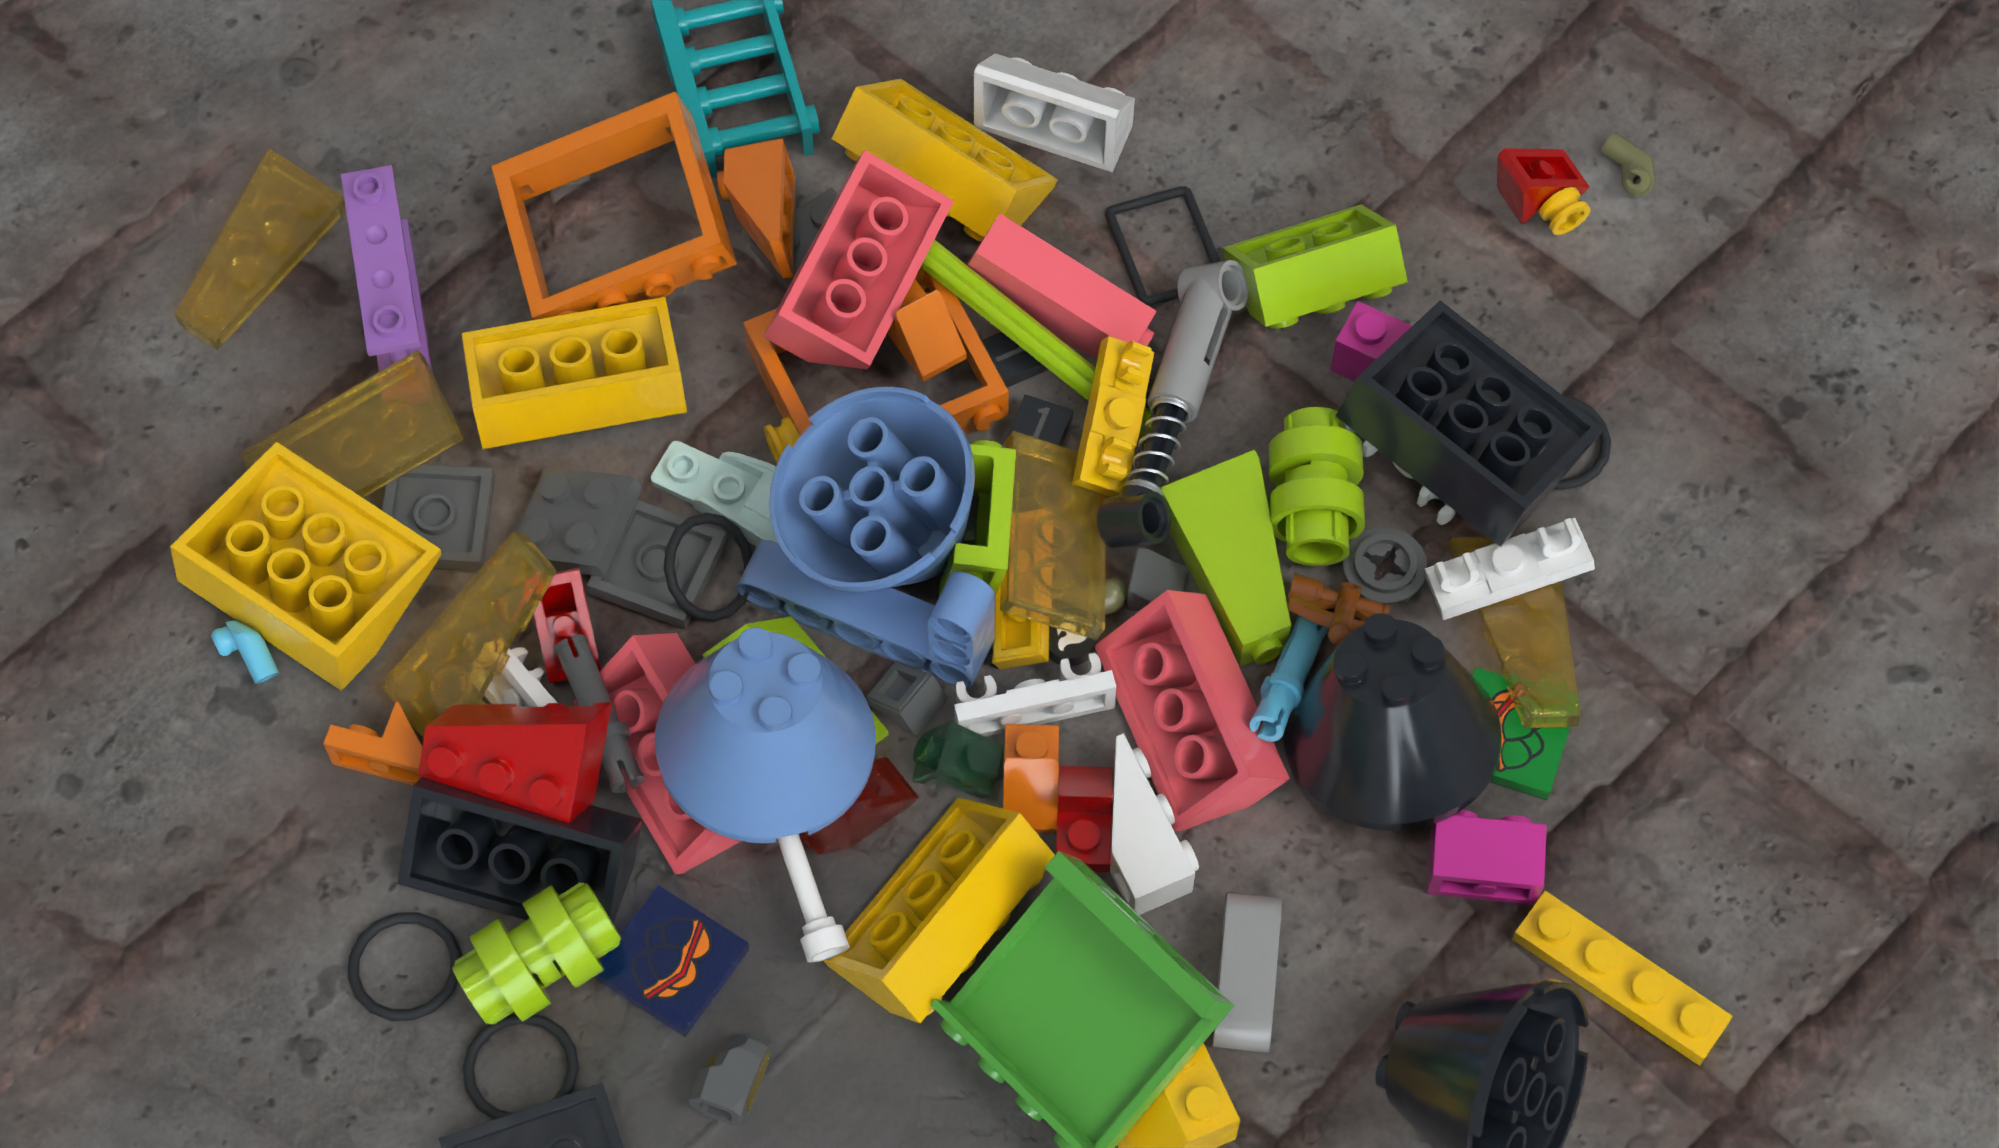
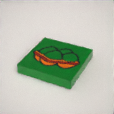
[1472,667,1578,800]

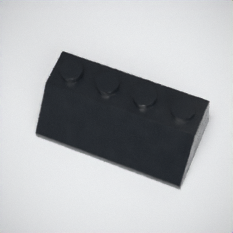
[398,777,643,924]

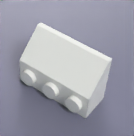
[974,53,1135,173]

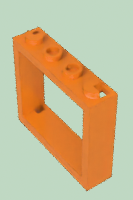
[491,91,737,320]
[743,267,1009,436]

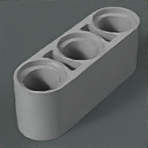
[1212,892,1282,1053]

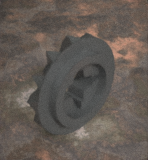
[1342,527,1427,605]

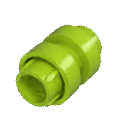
[1269,407,1365,566]
[452,883,622,1025]

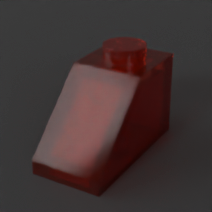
[800,757,919,856]

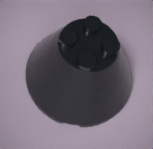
[1284,613,1502,831]
[1375,979,1589,1148]

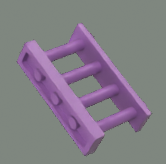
[341,165,438,411]

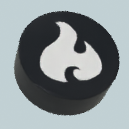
[1049,610,1096,666]

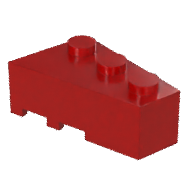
[418,702,612,824]

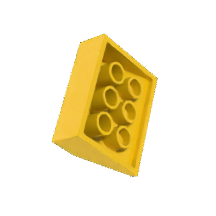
[170,442,442,691]

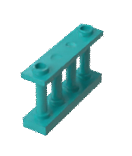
[650,0,820,178]

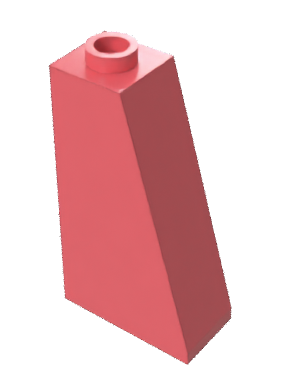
[967,213,1156,359]

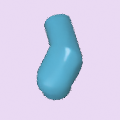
[211,620,280,684]

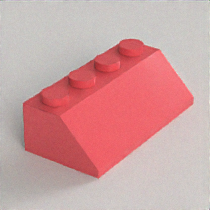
[763,150,954,369]
[1095,590,1290,831]
[573,633,741,875]

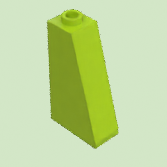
[1161,449,1291,667]

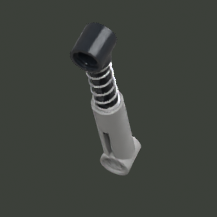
[1097,260,1249,548]

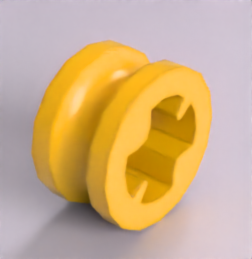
[1539,187,1591,235]
[763,417,800,463]

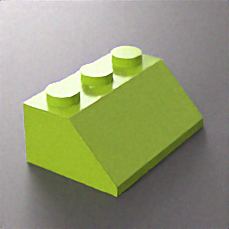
[1222,204,1408,329]

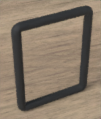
[1105,186,1220,306]

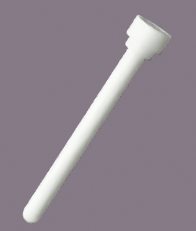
[777,834,850,962]

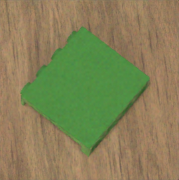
[930,851,1235,1148]

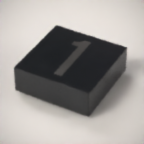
[981,332,1047,388]
[1007,394,1073,461]

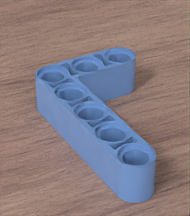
[736,540,995,688]

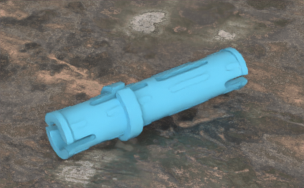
[1249,615,1329,742]

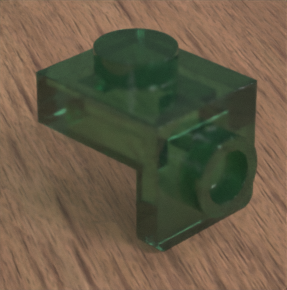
[912,721,1005,799]

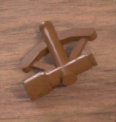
[1287,573,1390,646]

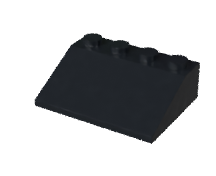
[1336,300,1604,547]

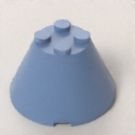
[769,387,975,591]
[655,628,876,843]

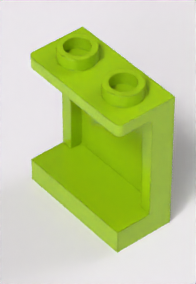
[939,440,1016,597]

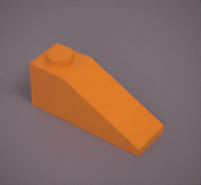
[717,138,796,279]

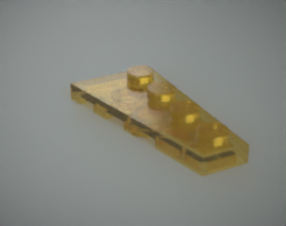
[175,148,346,350]
[380,531,557,739]
[1448,536,1581,728]

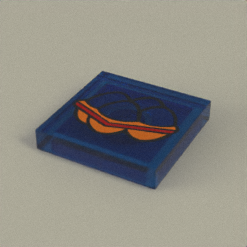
[595,885,750,1037]

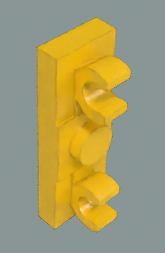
[1072,336,1154,496]

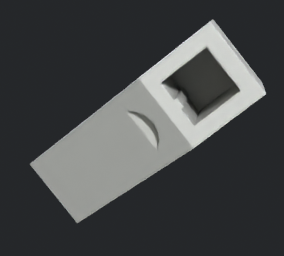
[1110,733,1199,915]

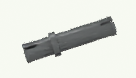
[554,635,645,793]

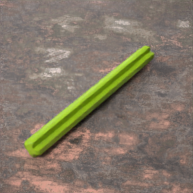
[921,239,1155,445]

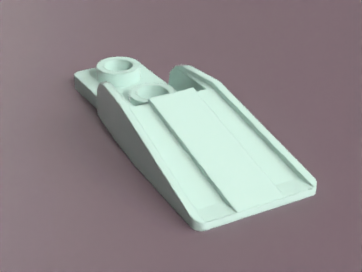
[651,441,777,546]

